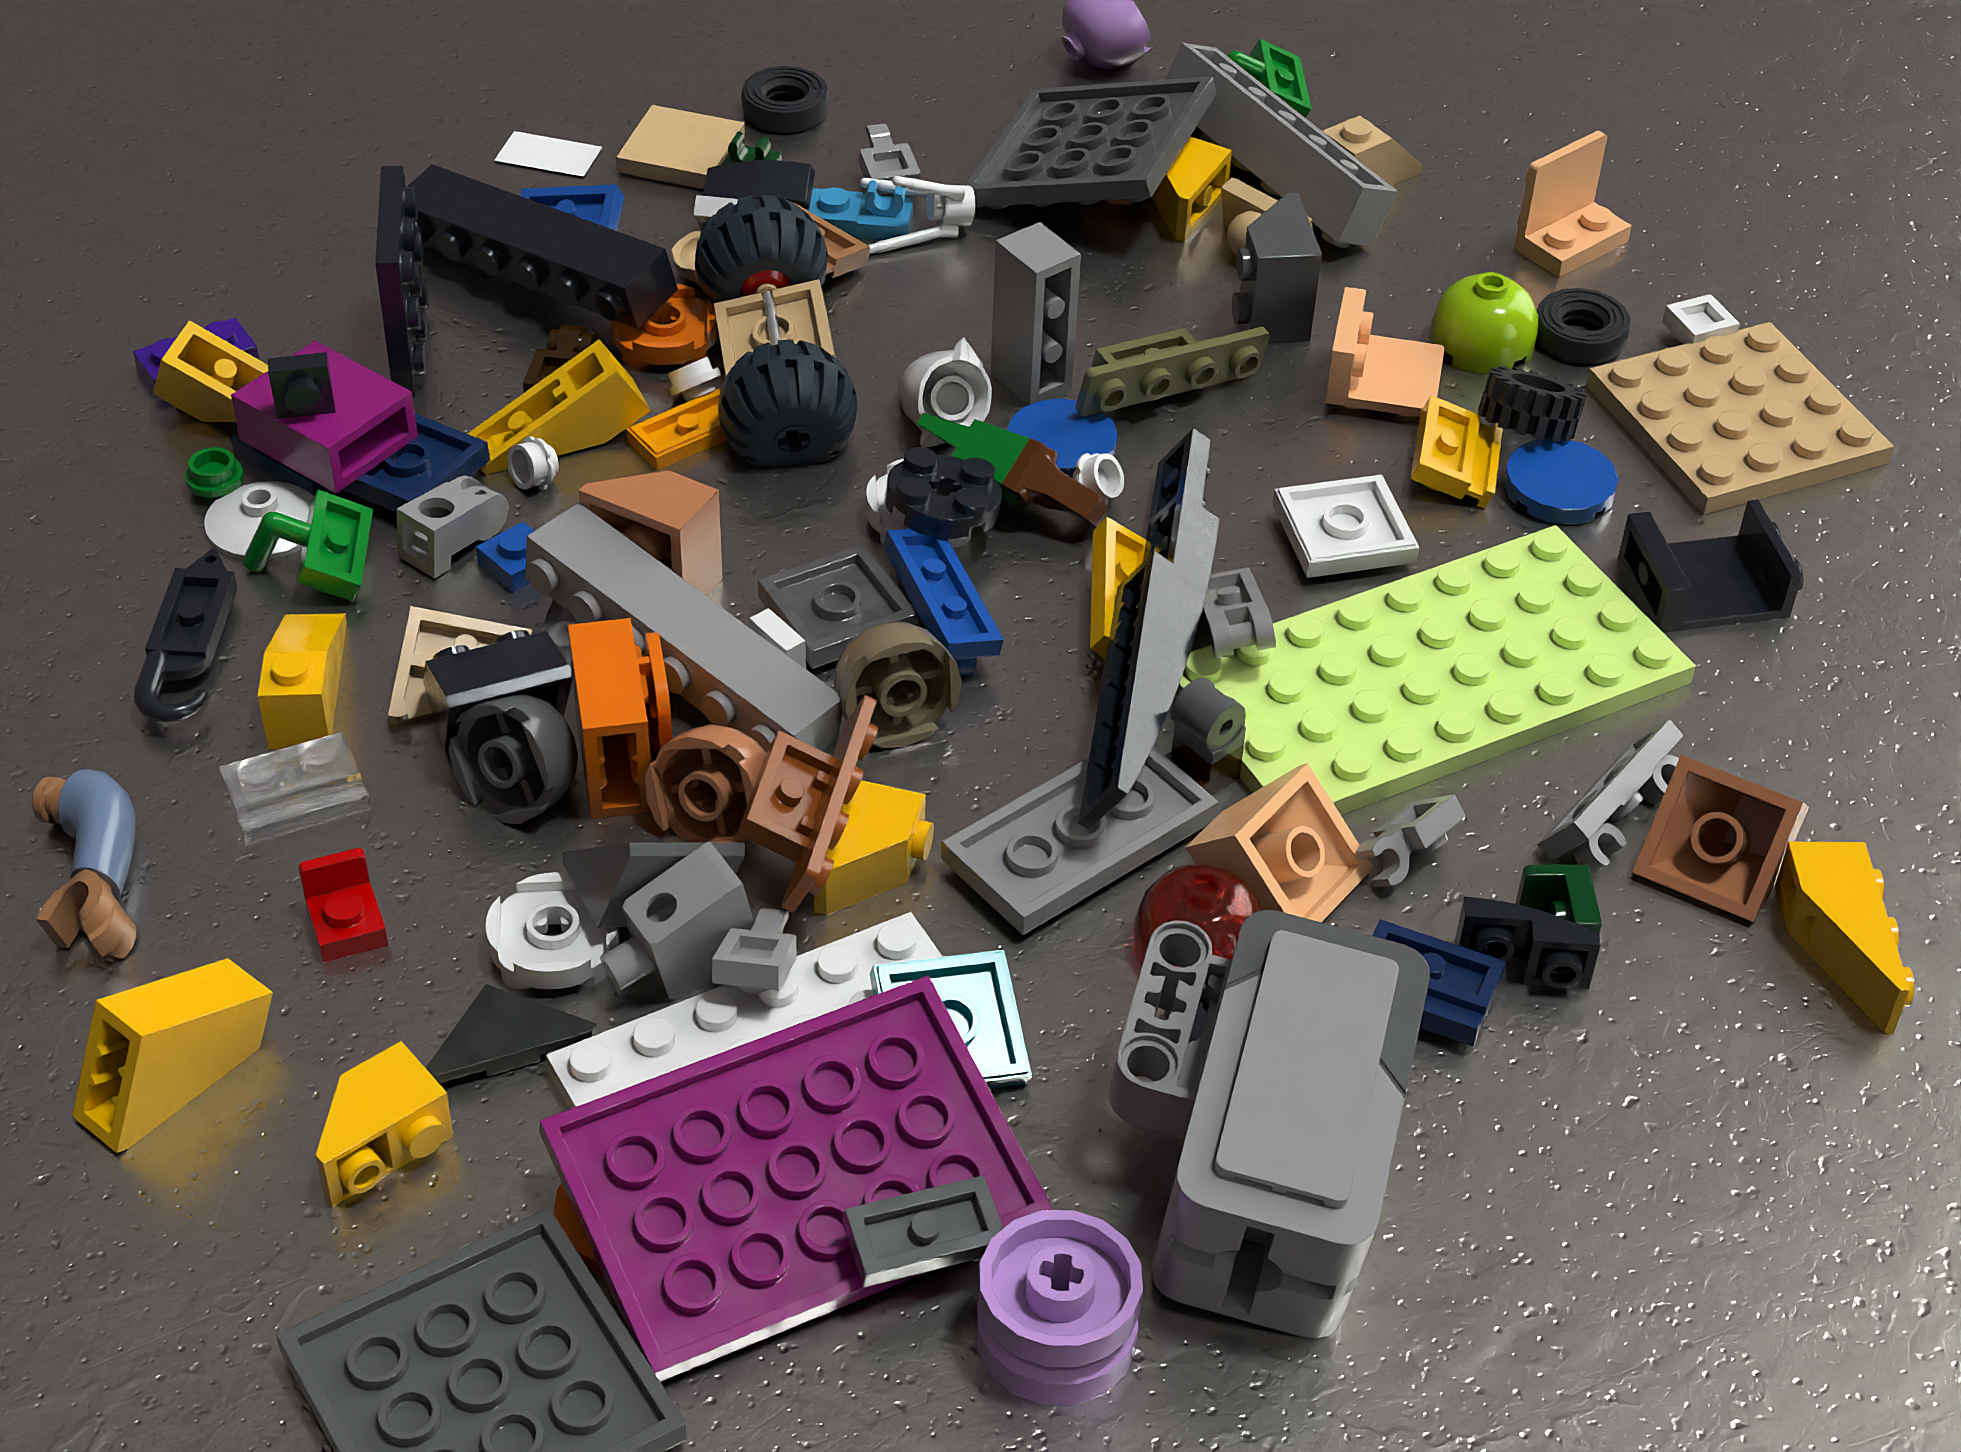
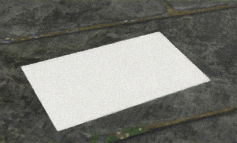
[494,131,602,177]

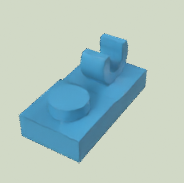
[808,180,913,240]

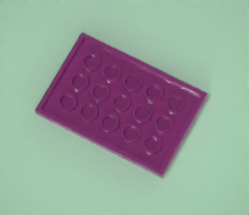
[539,975,1054,1382]

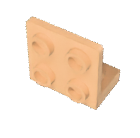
[1514,130,1632,278]
[1325,287,1445,417]

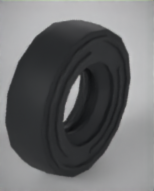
[741,66,829,134]
[1536,288,1630,365]

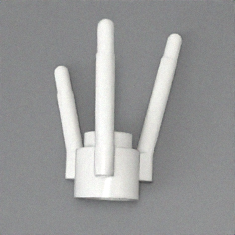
[860,176,975,255]

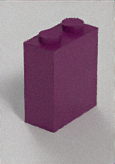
[231,340,418,493]

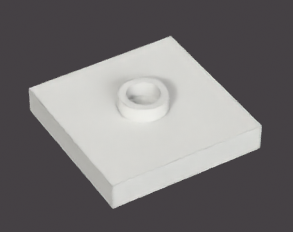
[1273,475,1419,578]

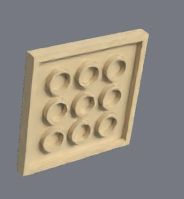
[1586,322,1895,515]

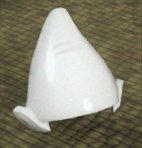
[898,337,992,448]

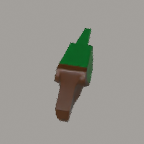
[917,413,1108,527]

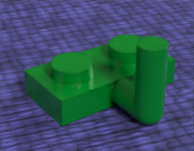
[1227,39,1312,118]
[242,490,373,602]

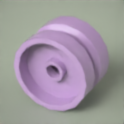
[977,1210,1143,1405]

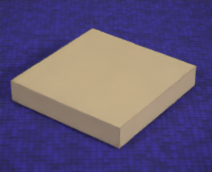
[616,105,745,189]

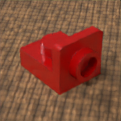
[298,848,389,963]

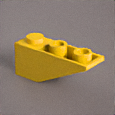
[1775,841,1914,1034]

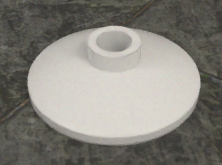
[204,481,314,560]

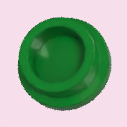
[185,447,244,499]

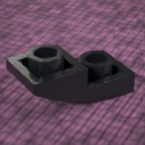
[703,160,815,209]
[1455,896,1601,989]

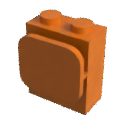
[568,618,672,819]

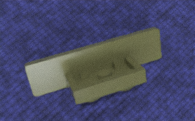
[1075,327,1270,417]

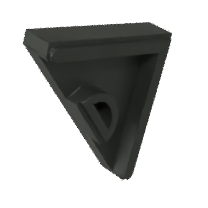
[426,984,598,1087]

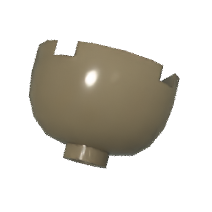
[833,622,962,748]

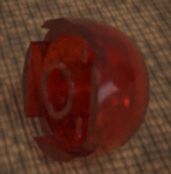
[1133,864,1262,967]

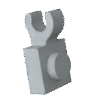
[859,123,921,195]
[1356,794,1466,887]
[712,908,796,993]

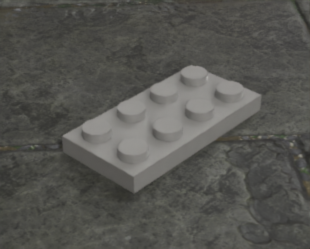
[941,746,1219,935]

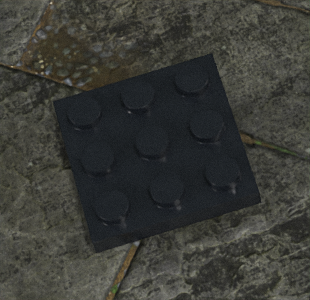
[375,166,429,397]

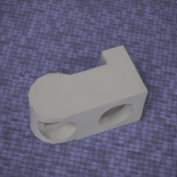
[397,475,509,579]

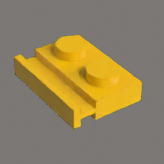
[1410,395,1503,509]

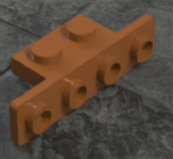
[737,695,878,913]

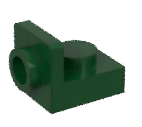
[1515,864,1602,935]

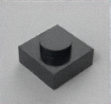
[268,352,336,419]

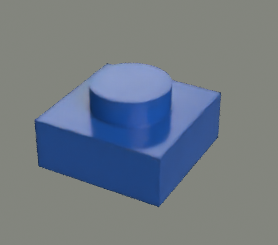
[476,522,534,593]

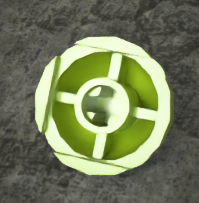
[1429,272,1538,374]

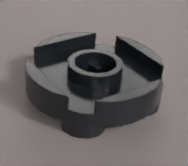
[884,447,1002,539]

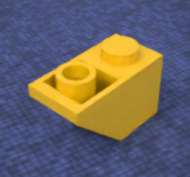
[316,1041,454,1207]

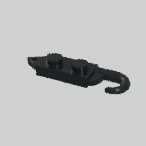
[134,548,237,723]

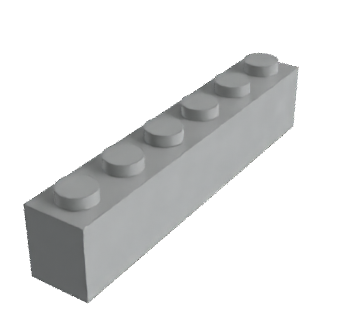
[1166,43,1398,248]
[525,502,842,753]

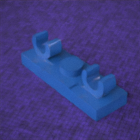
[883,529,1004,676]

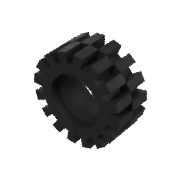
[1478,366,1587,442]

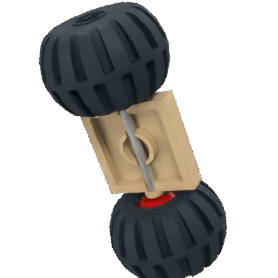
[695,195,857,467]

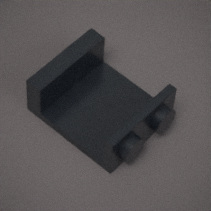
[1618,499,1804,633]

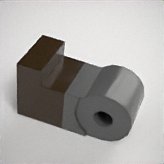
[1165,677,1246,796]

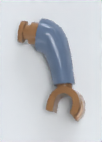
[32,769,137,959]

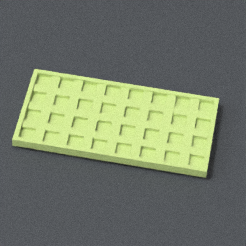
[1174,525,1696,815]

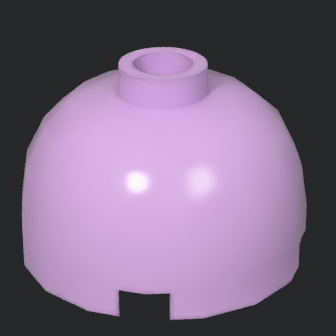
[1062,0,1151,70]

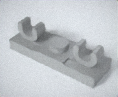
[1537,719,1684,875]

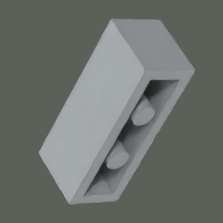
[991,222,1081,405]

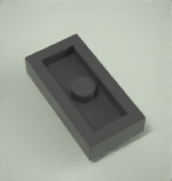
[842,1175,1003,1288]

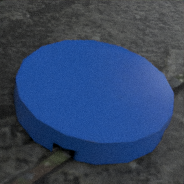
[1007,398,1118,478]
[1503,438,1619,524]

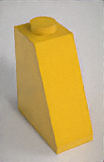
[72,958,273,1153]

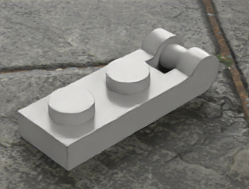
[1201,567,1276,659]

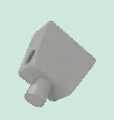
[600,841,754,1000]

